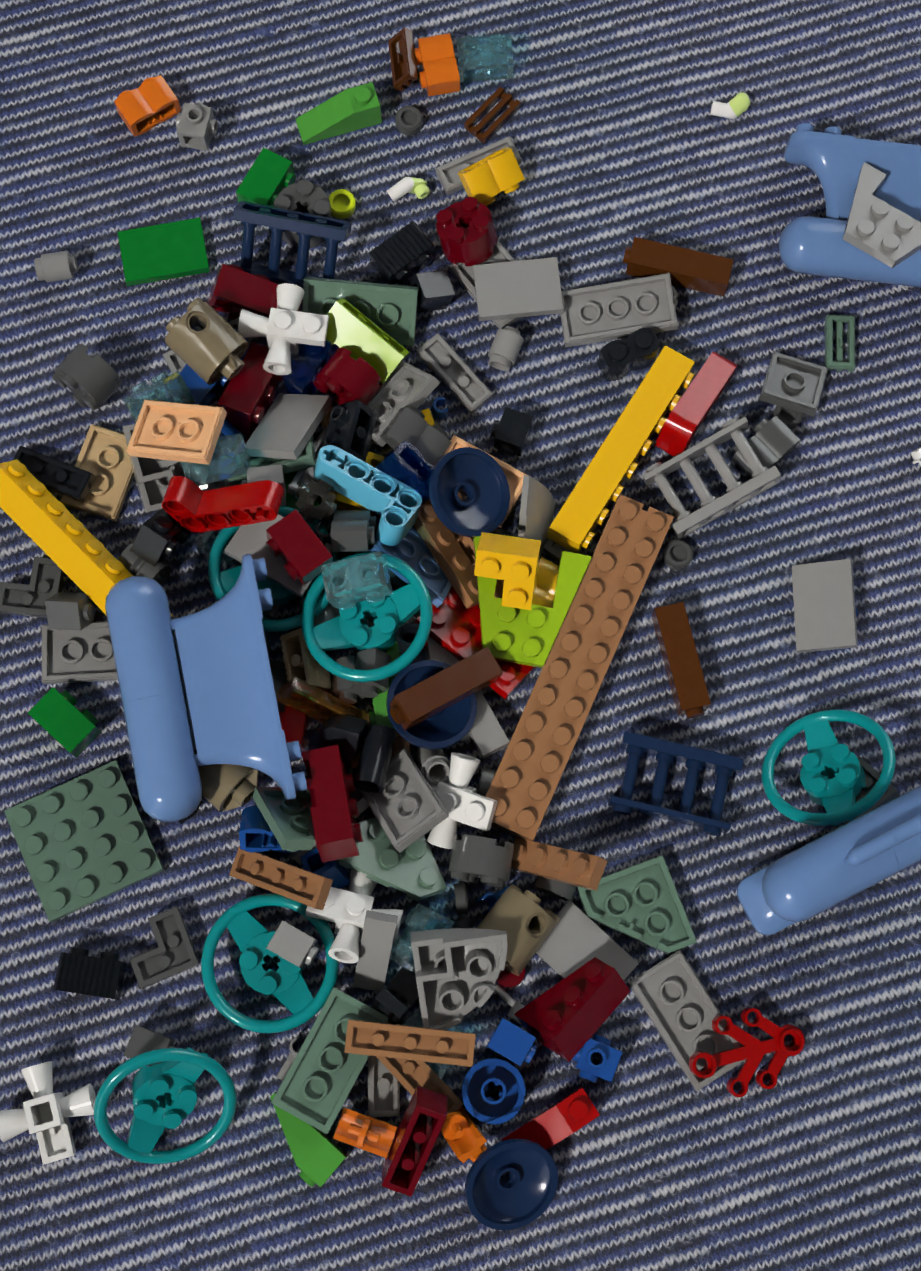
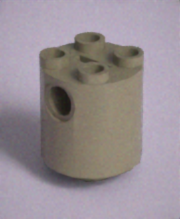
[164,298,249,385]
[195,750,261,812]
[476,884,560,976]

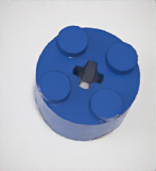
[462,1058,526,1124]

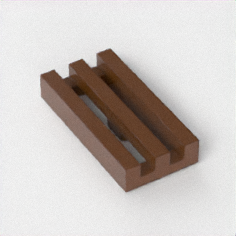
[388,27,418,92]
[464,86,521,144]

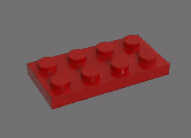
[415,586,535,699]

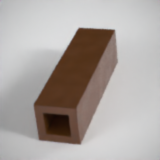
[622,237,734,297]
[651,602,711,719]
[389,647,503,731]

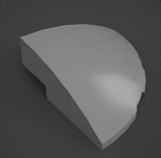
[122,424,230,514]
[517,475,555,558]
[411,928,508,1030]

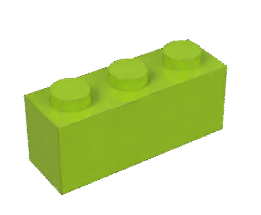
[326,298,410,383]

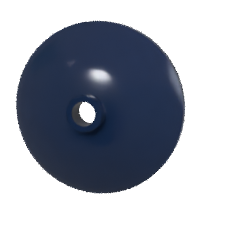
[429,447,510,537]
[386,660,477,749]
[464,1139,558,1230]

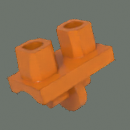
[440,1106,488,1164]
[333,1107,398,1158]

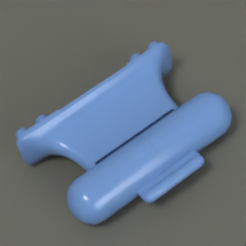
[737,785,921,935]

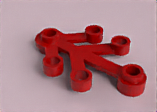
[689,1007,805,1097]

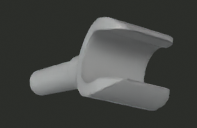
[494,984,525,1024]
[276,1037,298,1081]

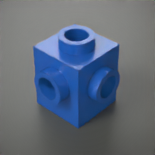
[572,1034,622,1083]

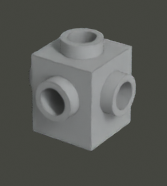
[176,103,218,151]

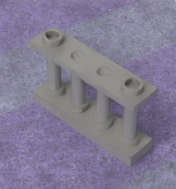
[643,416,781,540]

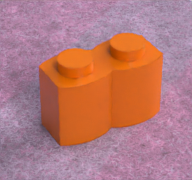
[414,33,460,97]
[114,75,181,137]

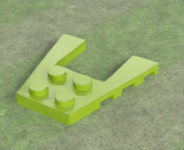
[473,536,591,668]

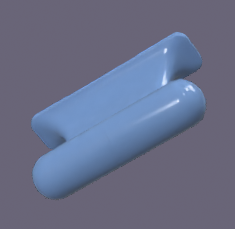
[779,123,921,287]
[105,554,307,822]

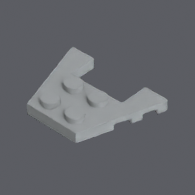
[843,162,921,268]

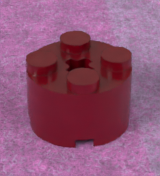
[436,197,498,266]
[313,348,383,406]

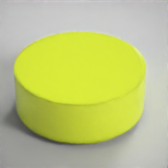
[328,189,356,219]

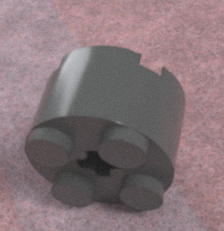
[274,179,332,248]
[52,344,122,410]
[448,834,515,888]

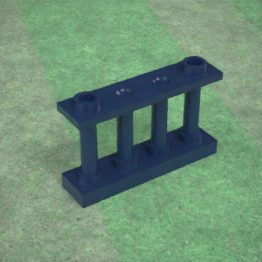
[233,201,352,289]
[607,731,744,836]

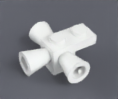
[238,283,329,375]
[426,752,498,849]
[305,868,403,963]
[0,1061,96,1165]

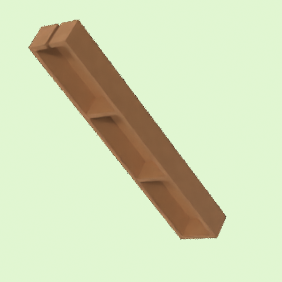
[485,494,674,841]

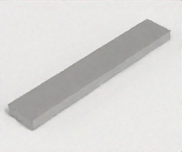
[413,610,510,758]

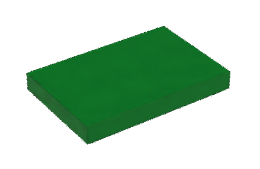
[117,217,210,287]

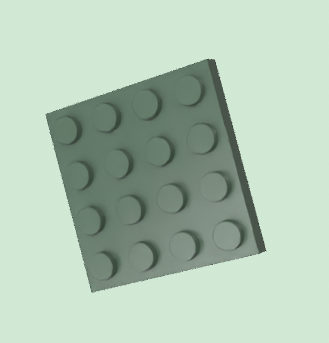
[4,760,165,923]

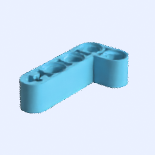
[314,445,422,546]

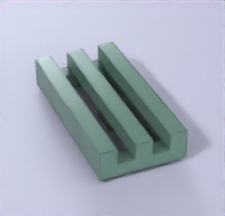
[825,314,855,372]

